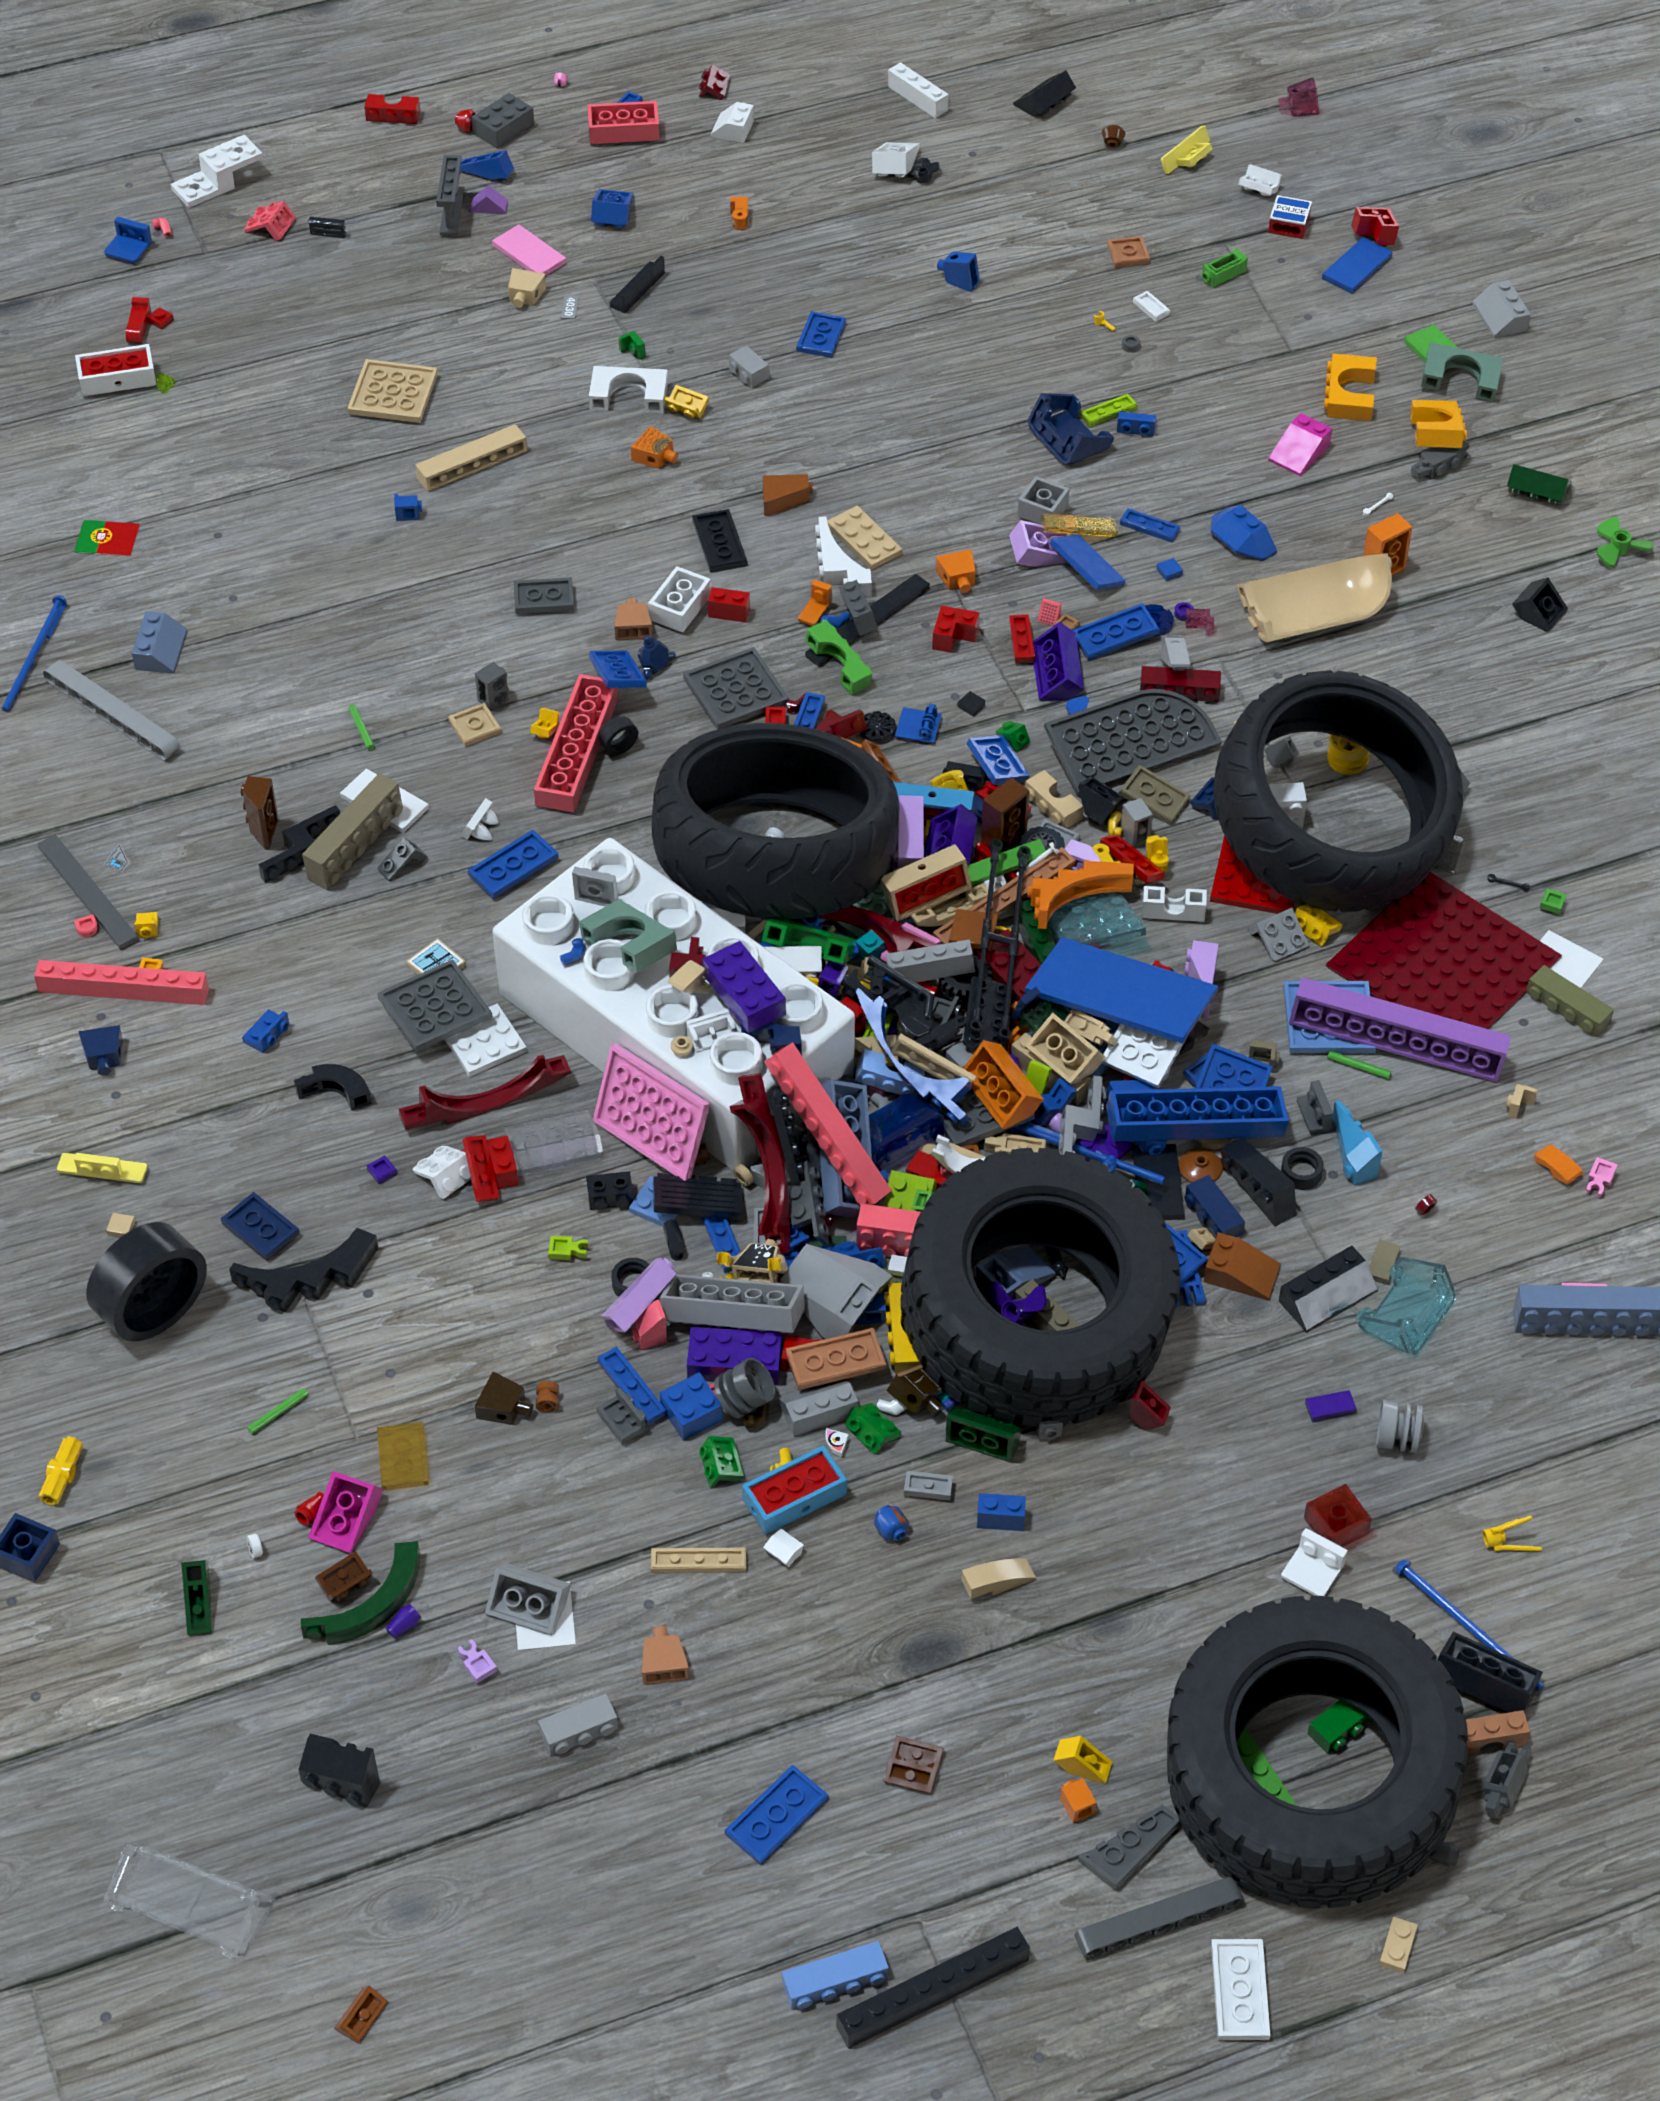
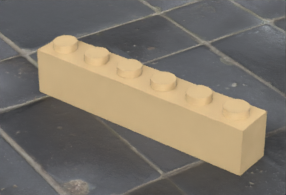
[415,424,527,492]

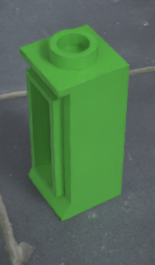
[1202,248,1248,288]

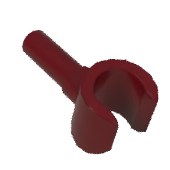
[786,693,805,713]

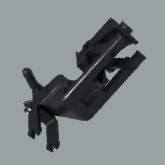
[841,955,966,1065]

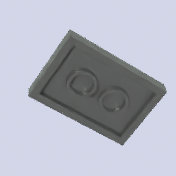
[514,577,574,614]

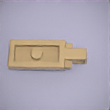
[1064,1008,1118,1046]
[984,1133,1046,1154]

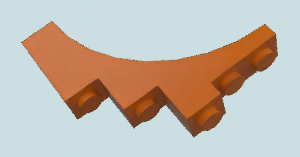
[1027,860,1134,929]

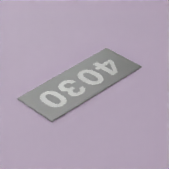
[561,295,579,319]

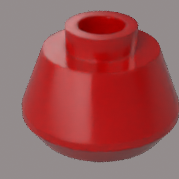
[455,109,475,133]

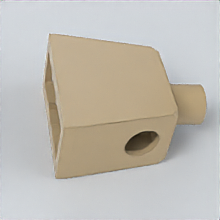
[508,268,546,308]

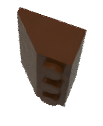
[241,776,279,850]

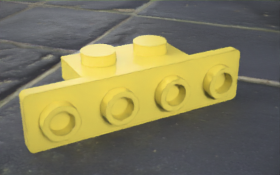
[1161,125,1213,174]
[57,1153,148,1183]

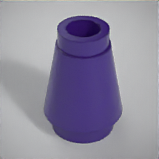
[385,1604,422,1639]

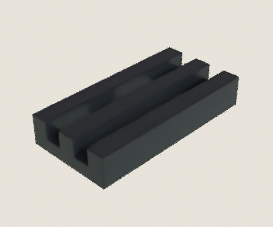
[308,216,346,238]

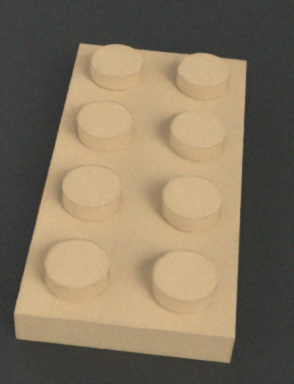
[827,505,902,570]

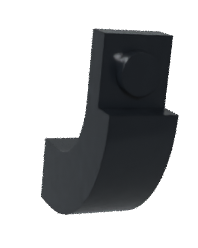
[294,1064,372,1111]

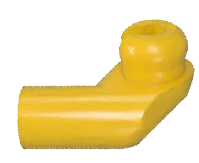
[1108,811,1123,837]

